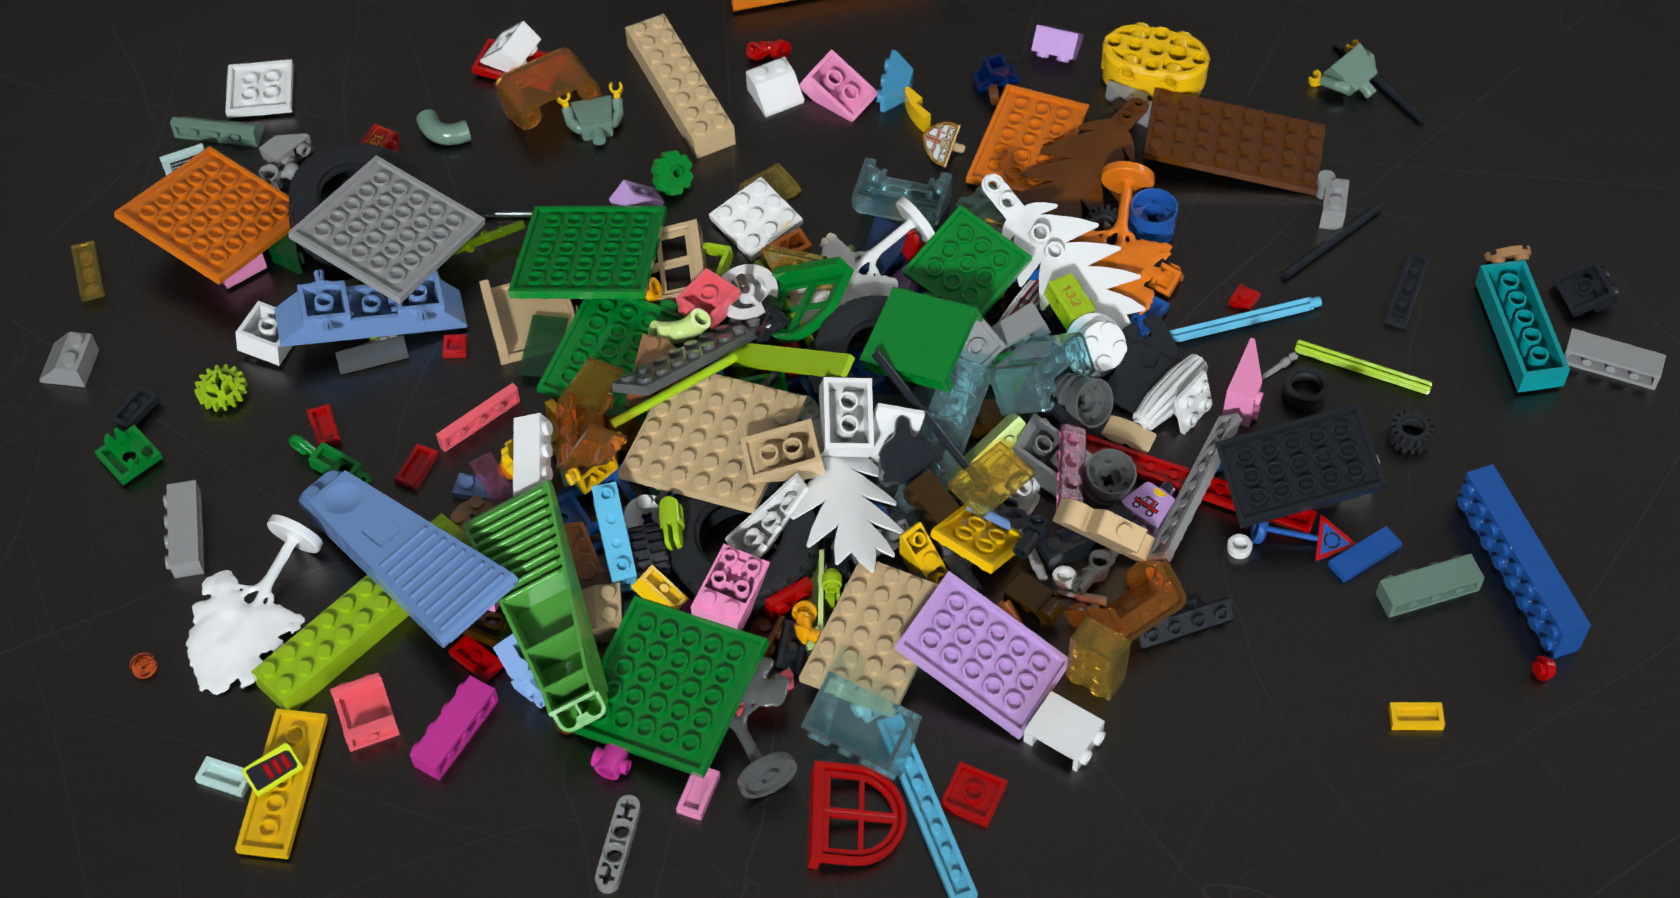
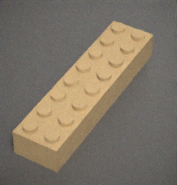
[625,14,736,159]

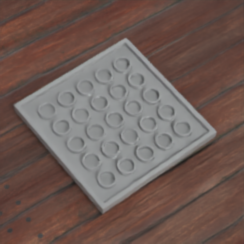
[289,155,485,304]

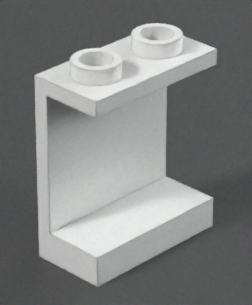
[1023,691,1106,772]

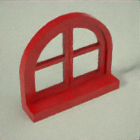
[807,761,907,869]

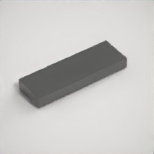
[335,335,409,375]

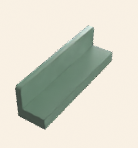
[170,116,265,147]

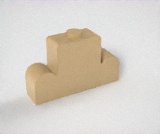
[1053,498,1155,562]

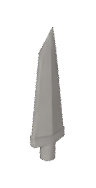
[1015,514,1048,582]

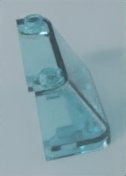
[852,158,952,227]

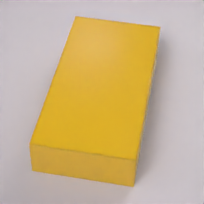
[1388,702,1445,730]

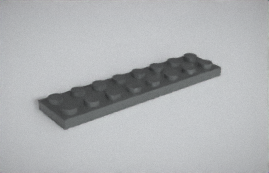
[611,318,764,395]

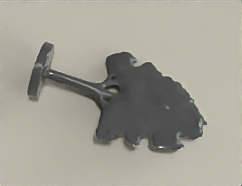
[729,657,797,799]

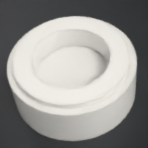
[1227,534,1253,559]
[1052,565,1077,591]

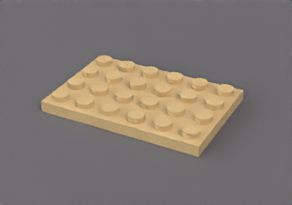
[799,561,939,718]

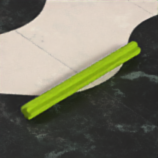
[1295,340,1432,395]

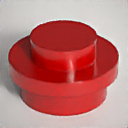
[1532,655,1556,681]

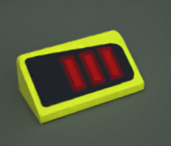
[242,742,304,797]

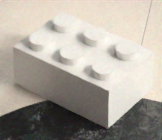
[819,377,874,457]

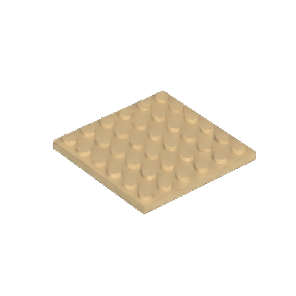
[618,370,807,513]

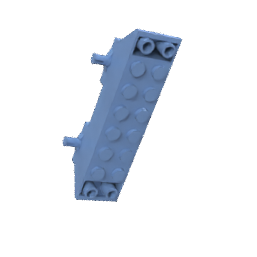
[274,270,467,347]

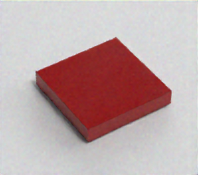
[940,761,1008,828]

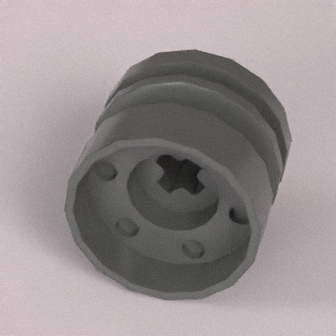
[1050,373,1114,428]
[1079,449,1137,509]

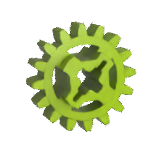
[195,364,248,412]

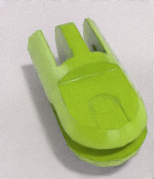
[659,496,685,550]

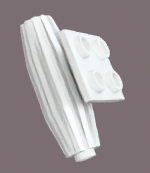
[1133,354,1213,435]

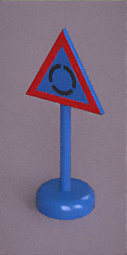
[1250,515,1356,561]

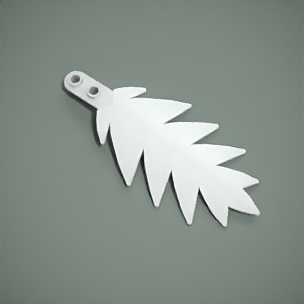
[981,173,1145,331]
[783,395,904,573]

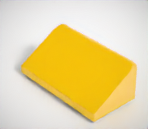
[632,564,688,610]

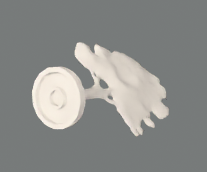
[785,197,935,330]
[186,514,323,695]

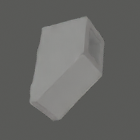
[259,134,313,171]

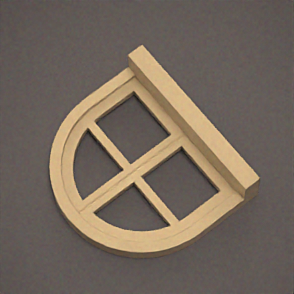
[643,219,707,305]

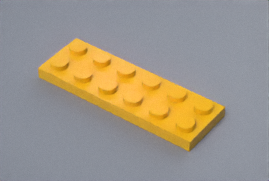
[235,709,328,859]

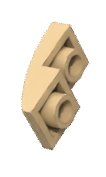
[1101,415,1157,454]

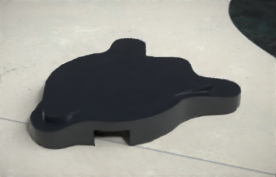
[877,417,943,487]

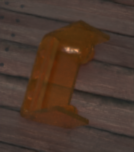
[556,357,627,471]

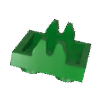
[94,425,163,485]

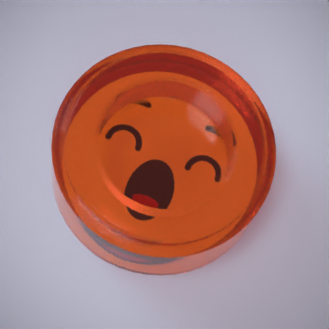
[130,653,157,679]

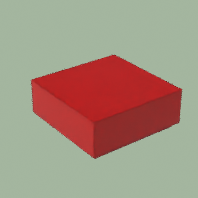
[442,334,468,358]

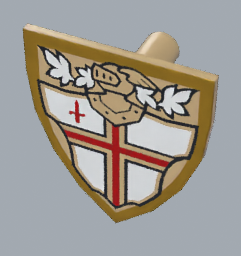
[923,122,965,167]

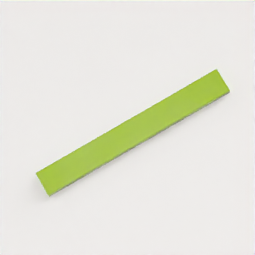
[718,343,855,378]

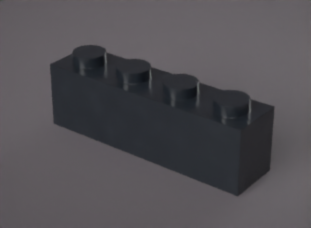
[1036,500,1134,574]

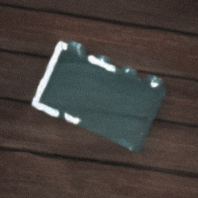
[801,671,922,780]

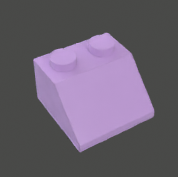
[1031,25,1084,63]

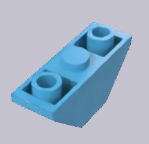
[877,50,913,112]

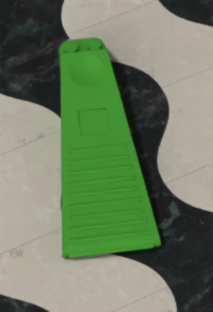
[462,480,609,732]

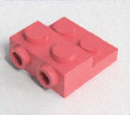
[676,268,741,331]

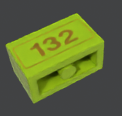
[1043,273,1095,330]

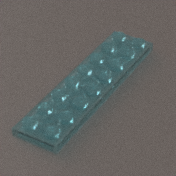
[888,356,994,540]

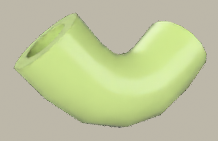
[648,308,711,345]

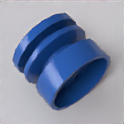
[1128,188,1178,243]

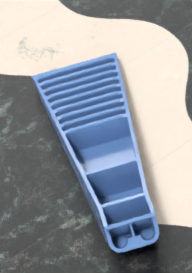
[298,470,519,648]

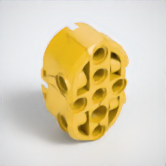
[1101,22,1210,101]

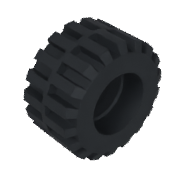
[627,522,672,581]

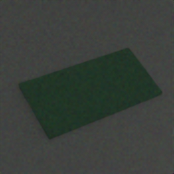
[518,315,569,377]

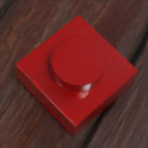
[1229,284,1261,312]

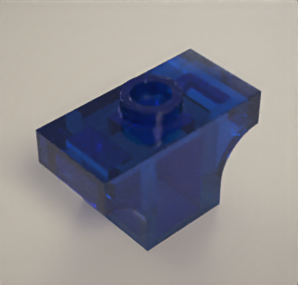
[972,53,1020,93]

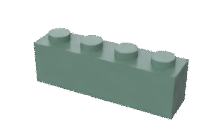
[1376,554,1484,618]

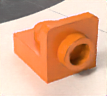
[1148,262,1184,298]

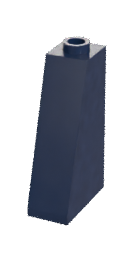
[859,215,916,277]

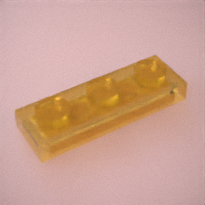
[71,241,105,302]

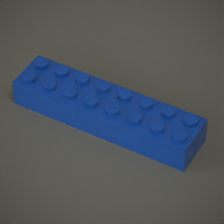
[1457,464,1591,659]

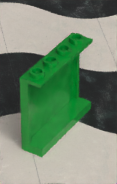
[859,287,983,393]

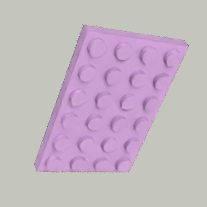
[894,571,1072,739]

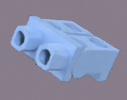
[493,634,545,708]

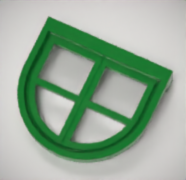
[765,256,854,343]

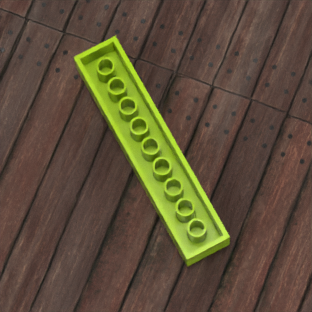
[251,513,473,711]

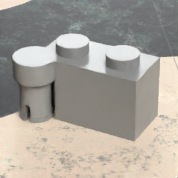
[1316,170,1349,231]

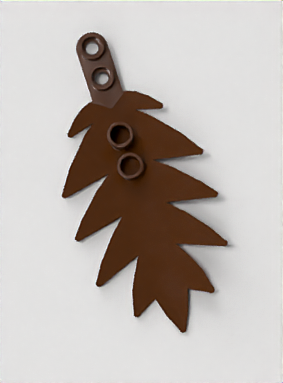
[1005,98,1149,227]

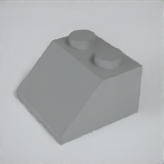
[39,331,99,387]

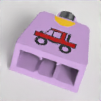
[1122,482,1175,538]

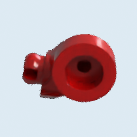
[746,39,791,60]

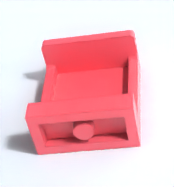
[330,673,400,752]

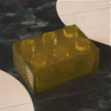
[1066,616,1131,701]

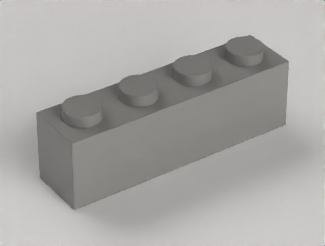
[963,302,1051,378]
[1564,328,1666,390]
[163,480,205,578]

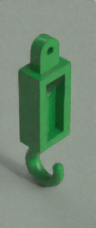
[289,435,372,486]

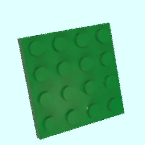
[902,205,1032,317]

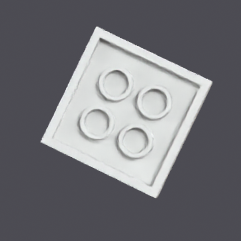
[226,59,294,118]
[709,177,803,262]

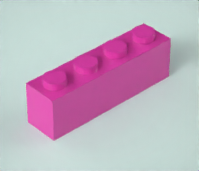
[410,675,499,780]

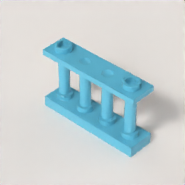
[591,482,637,594]

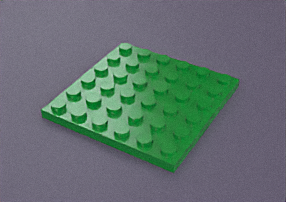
[508,206,667,300]
[537,299,715,428]
[573,596,770,779]

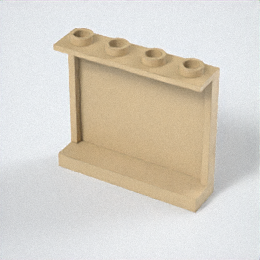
[479,279,578,365]

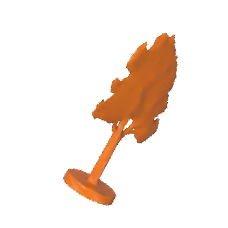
[1066,161,1172,318]

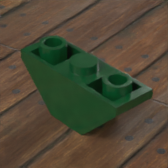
[269,232,305,274]

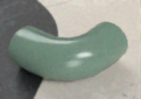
[416,109,471,145]

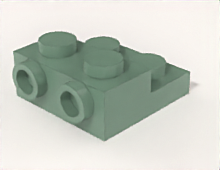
[955,184,1011,225]

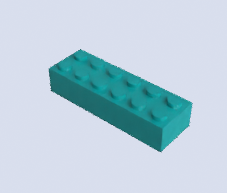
[1475,259,1570,393]

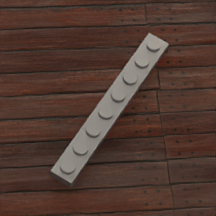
[1147,413,1243,564]

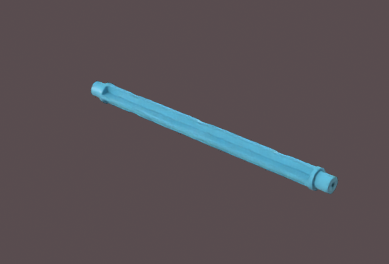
[1145,296,1322,343]

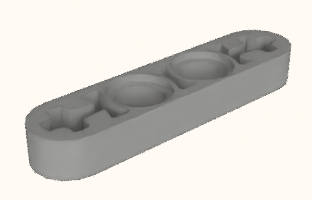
[595,795,641,894]

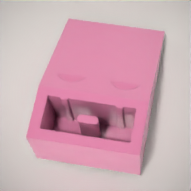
[691,544,770,630]

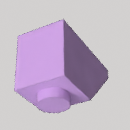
[609,180,664,206]

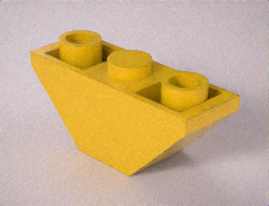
[899,522,948,584]

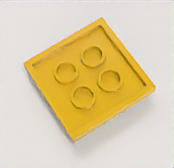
[930,502,1021,574]

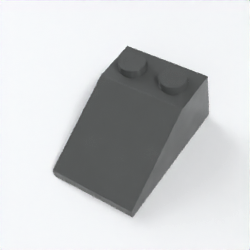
[1012,413,1093,501]

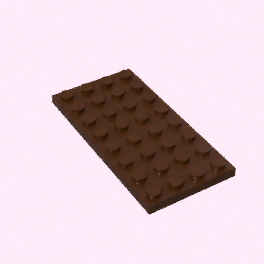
[1142,87,1326,196]

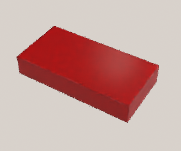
[306,404,342,447]
[394,443,439,492]

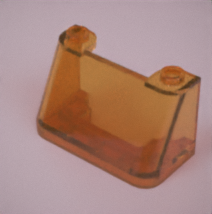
[496,47,602,131]
[1063,559,1186,649]

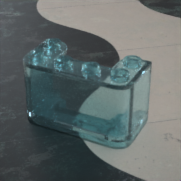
[989,332,1095,415]

